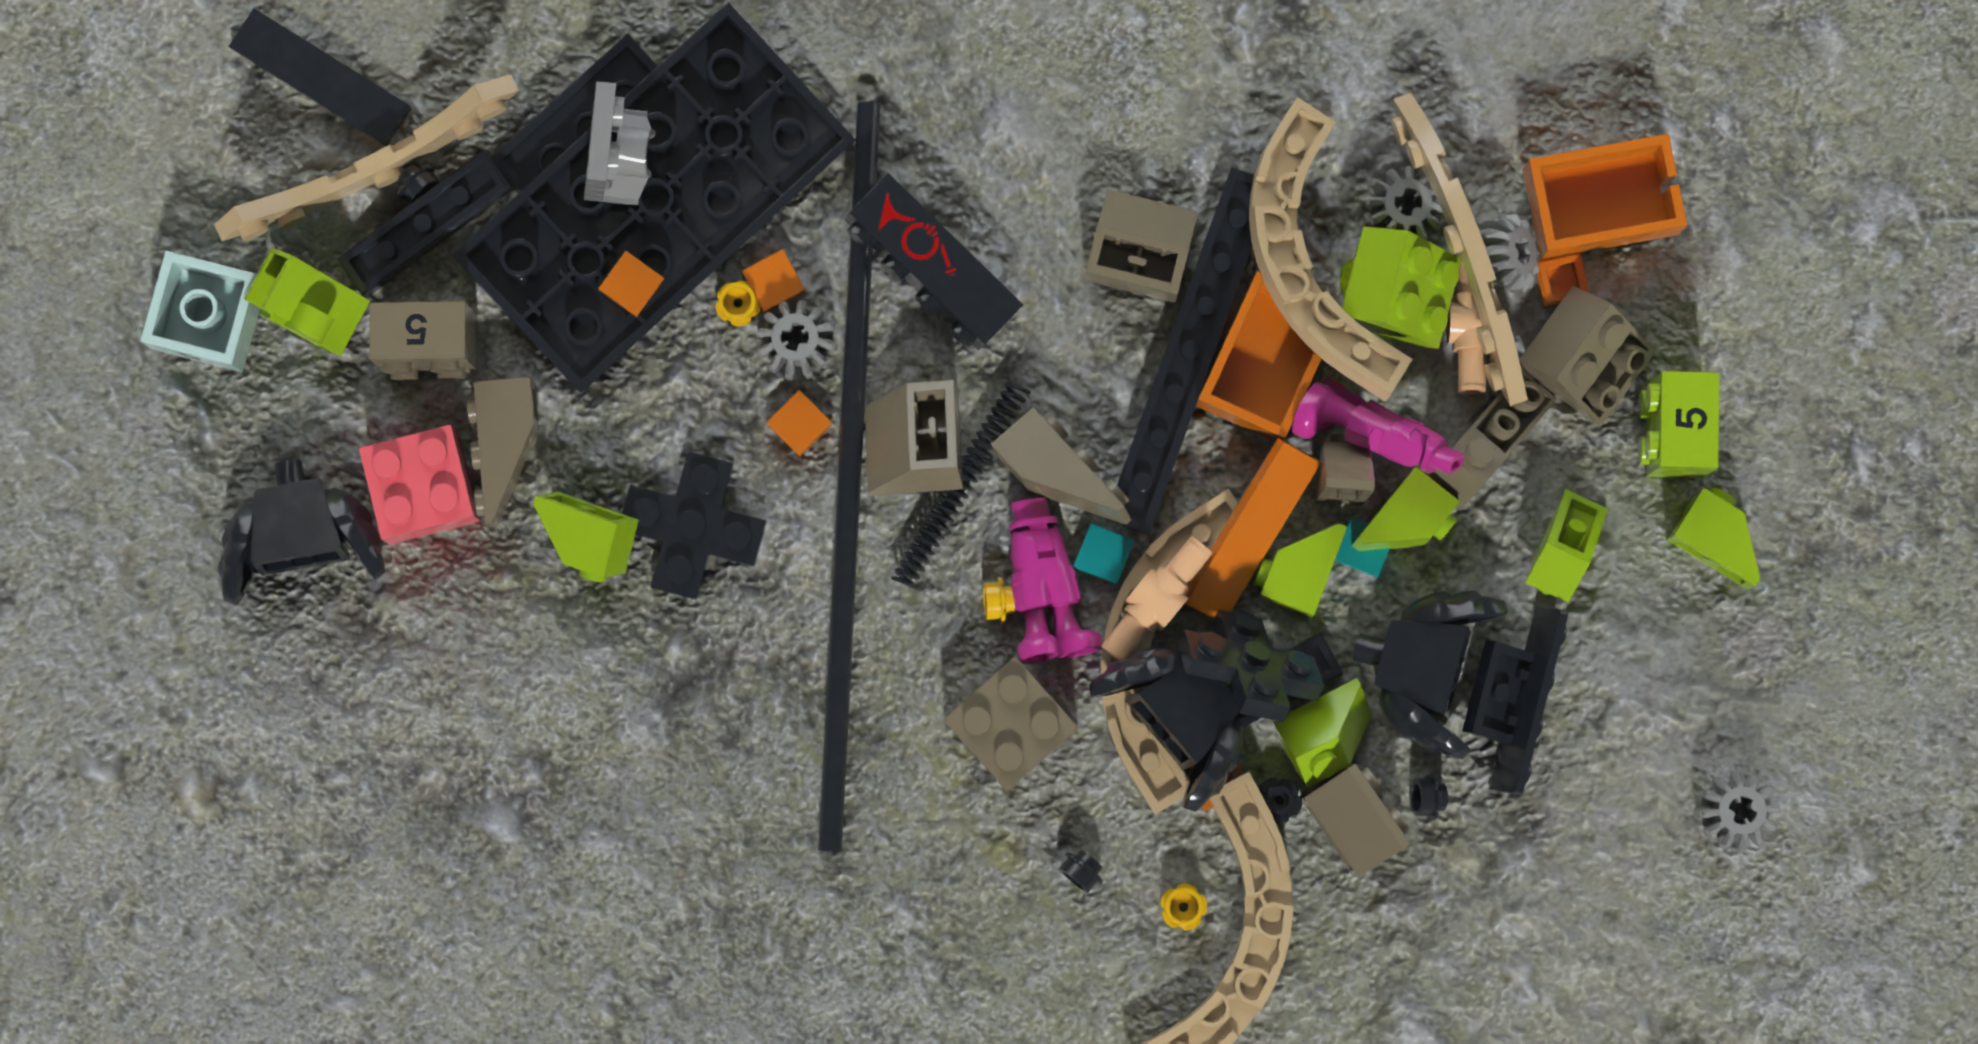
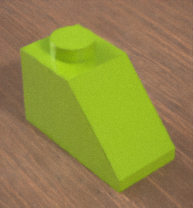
[1352,466,1460,551]
[1667,487,1761,590]
[1525,489,1608,603]
[533,491,639,582]
[1254,523,1347,619]
[1273,678,1372,788]

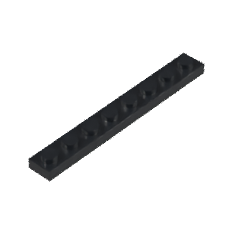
[1105,167,1254,536]

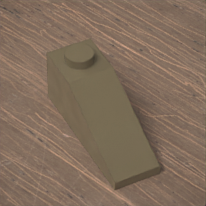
[1315,434,1375,506]

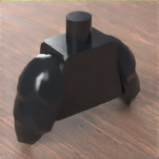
[217,459,385,605]
[1353,591,1508,759]
[1089,647,1243,812]

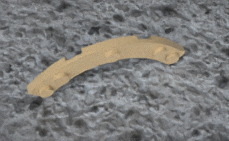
[214,74,519,241]
[1391,93,1528,406]
[1249,97,1412,402]
[1100,489,1238,815]
[1140,771,1293,1044]

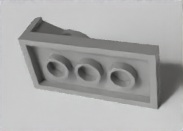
[584,81,655,205]

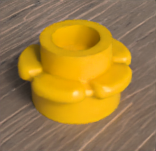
[715,280,761,326]
[983,577,1015,624]
[1160,883,1207,931]

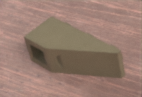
[1428,369,1557,510]
[467,377,539,527]
[991,407,1131,525]

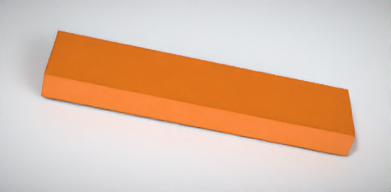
[1185,438,1321,619]

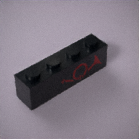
[844,173,1023,351]

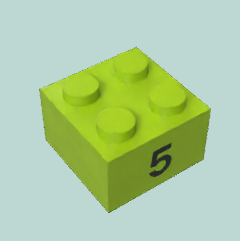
[1342,226,1462,349]
[1638,371,1720,479]

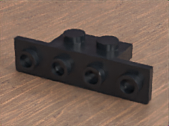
[1462,607,1568,795]

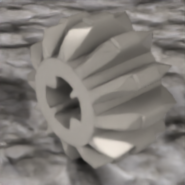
[1366,166,1443,240]
[1477,213,1541,295]
[756,300,836,380]
[1697,770,1781,852]

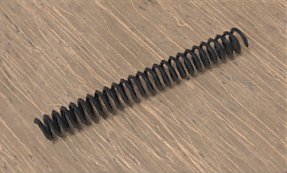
[891,382,1031,588]

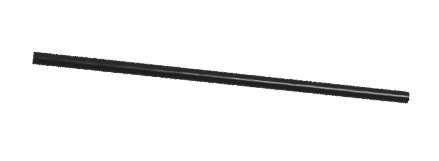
[818,102,880,852]

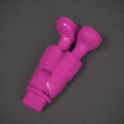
[1292,377,1464,475]
[1008,498,1103,664]

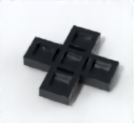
[622,451,767,601]
[1178,609,1324,722]

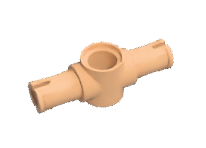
[1446,253,1486,395]
[1101,536,1213,660]

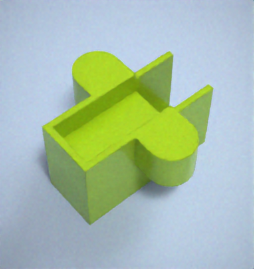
[244,247,370,357]

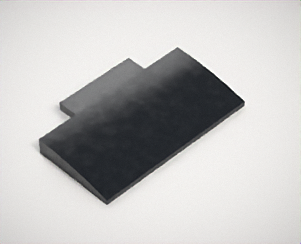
[452,2,856,393]

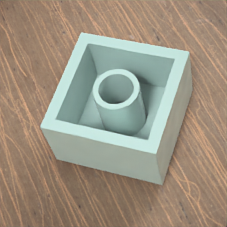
[140,251,260,372]

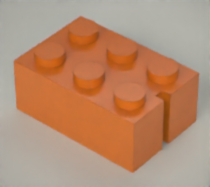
[1522,134,1687,260]
[1196,271,1322,442]

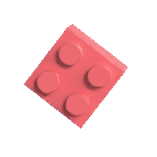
[359,424,481,545]

